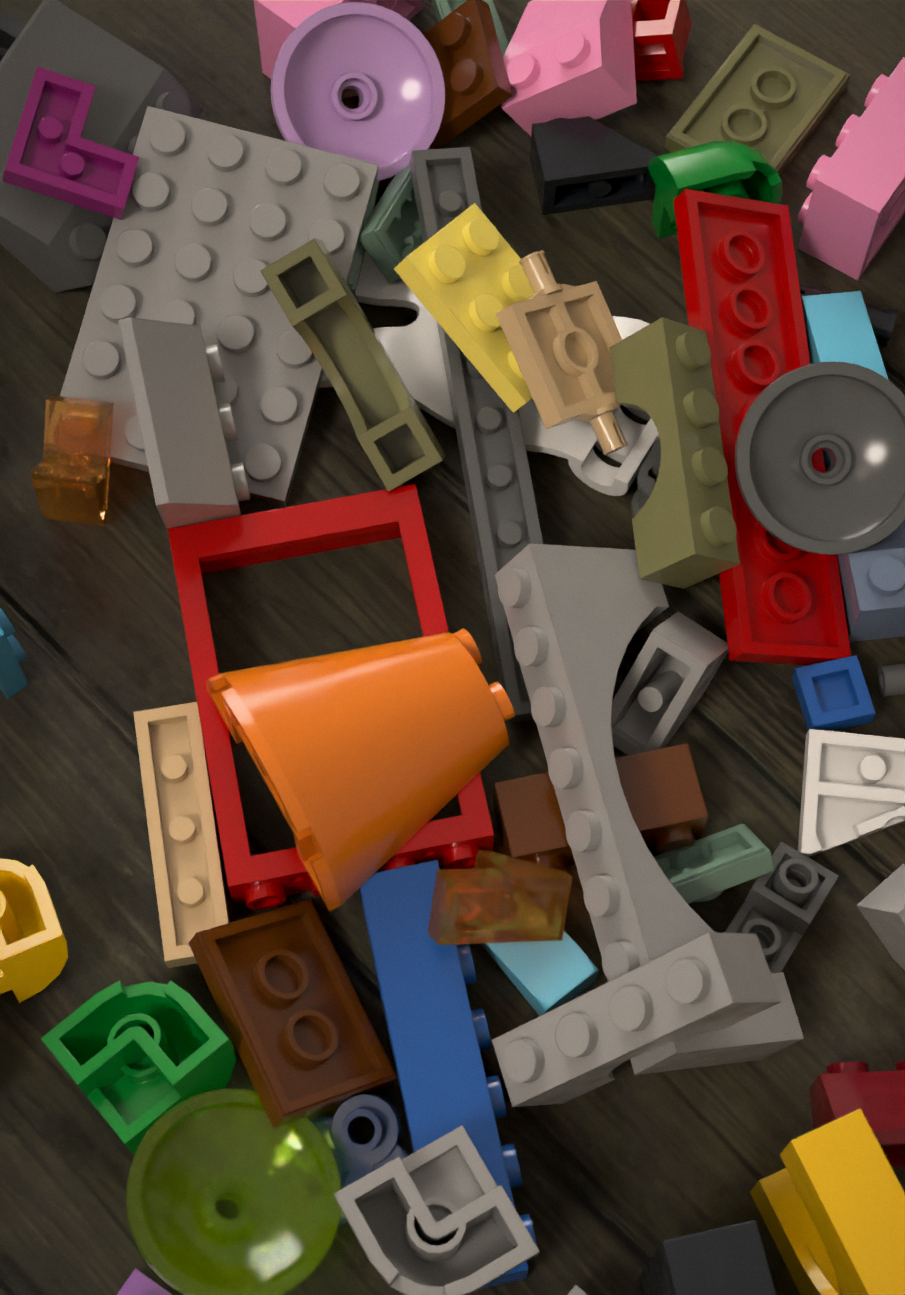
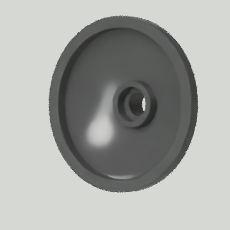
[735,361,905,555]

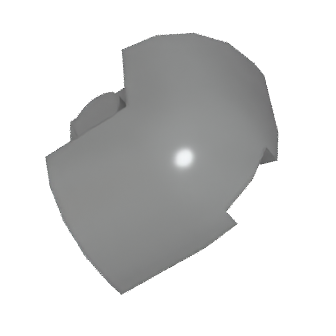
[334,1125,540,1295]

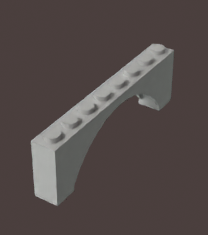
[495,543,804,1075]

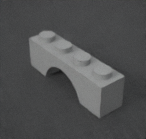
[492,932,781,1107]

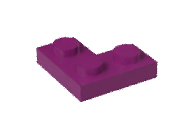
[3,66,139,220]

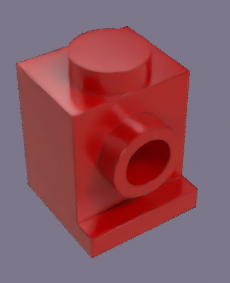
[631,0,692,81]

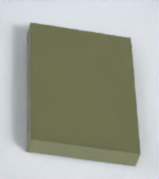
[664,24,850,176]

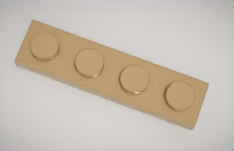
[133,702,230,968]

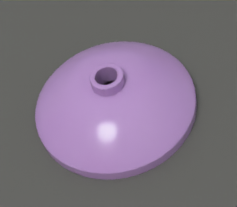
[271,2,445,181]

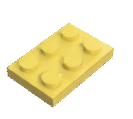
[393,203,534,413]

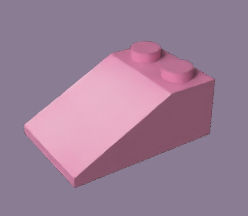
[502,0,637,136]

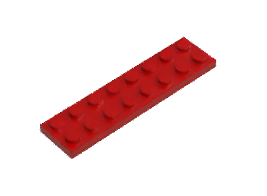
[673,189,851,666]

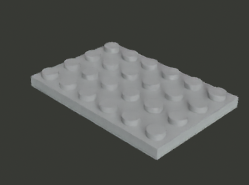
[47,106,378,507]

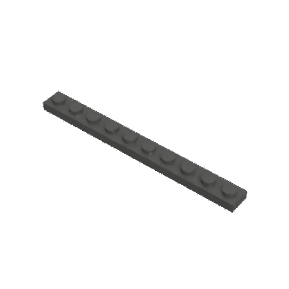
[409,147,543,723]

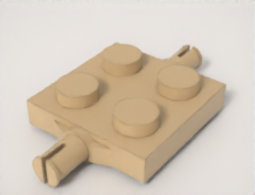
[496,250,629,455]

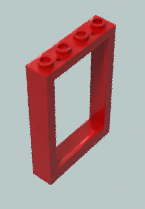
[168,484,494,910]

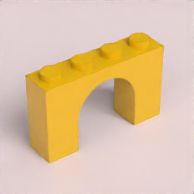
[750,1108,905,1295]

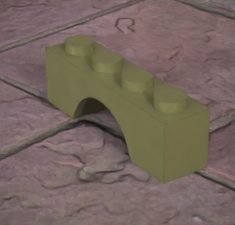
[260,238,446,492]
[610,317,740,589]

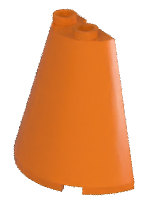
[206,628,515,912]

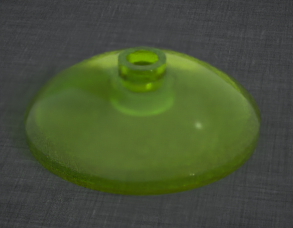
[125,1088,342,1295]

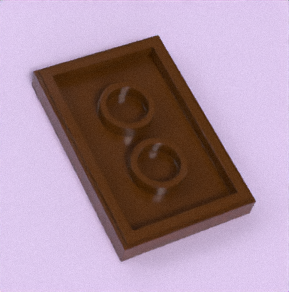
[188,899,398,1129]

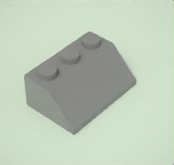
[118,317,250,535]

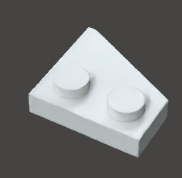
[798,729,905,857]

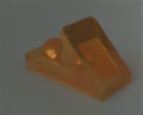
[31,395,114,526]
[427,850,572,945]

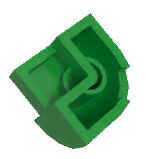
[648,141,783,239]
[41,980,236,1155]

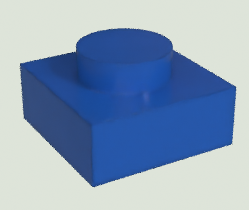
[792,655,876,731]

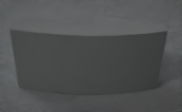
[724,841,839,973]

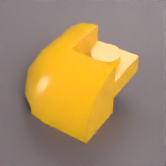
[0,859,68,1003]

